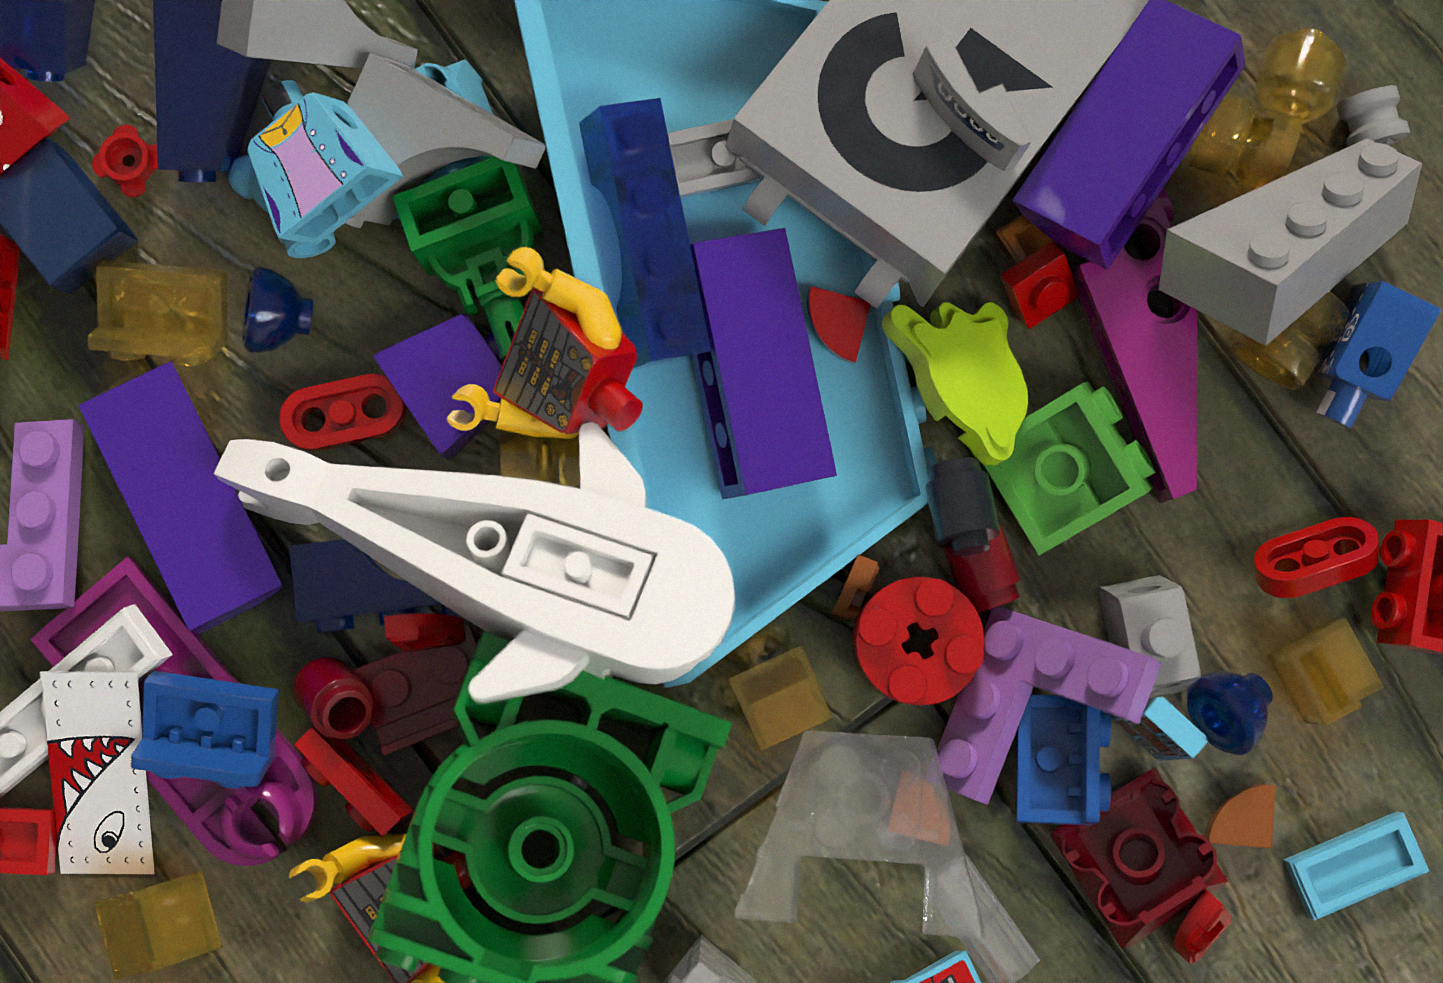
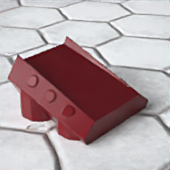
[1050,768,1228,949]

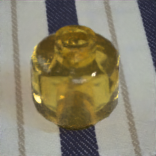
[1256,28,1346,124]

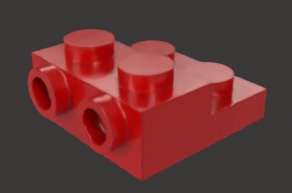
[1371,519,1443,655]

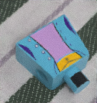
[248,80,403,245]

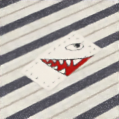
[40,671,155,874]

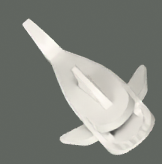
[214,422,735,703]

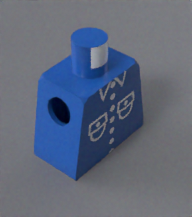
[1315,281,1442,429]

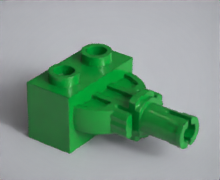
[392,156,543,363]

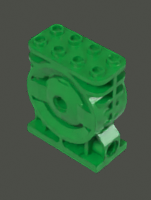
[367,632,732,983]

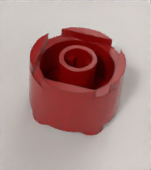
[852,577,984,705]

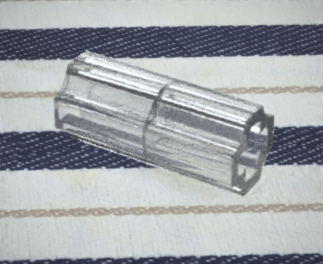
[920,853,1040,983]

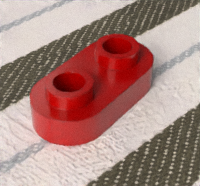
[280,374,407,452]
[1254,517,1379,598]

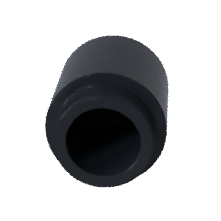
[925,457,1000,557]

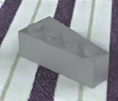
[1159,138,1422,346]

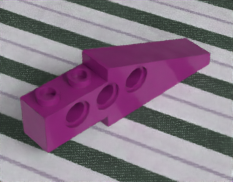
[1072,188,1198,504]

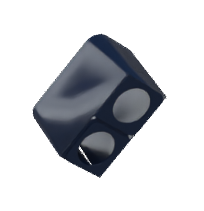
[0,137,138,294]

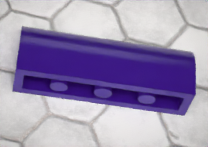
[1013,0,1246,270]
[671,228,837,500]
[78,361,283,634]

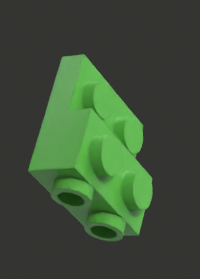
[983,381,1156,556]

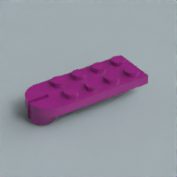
[30,557,319,866]

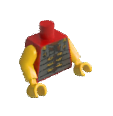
[447,247,643,439]
[289,833,480,983]

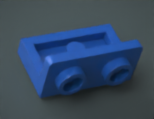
[131,670,279,788]
[1015,694,1111,826]

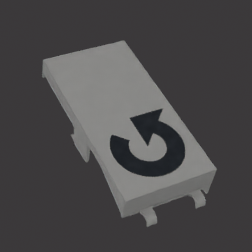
[725,0,1149,309]

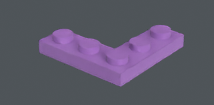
[0,419,84,612]
[926,606,1162,805]

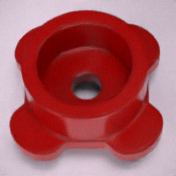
[92,125,167,198]

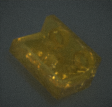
[88,260,228,366]

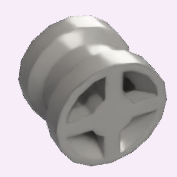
[1336,85,1411,147]

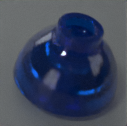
[242,266,313,353]
[1186,671,1273,756]

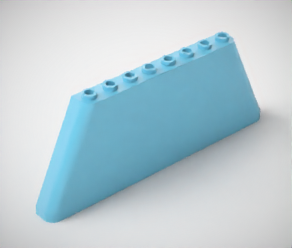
[514,0,937,688]

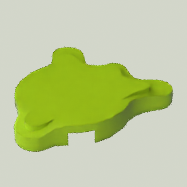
[881,302,1028,466]

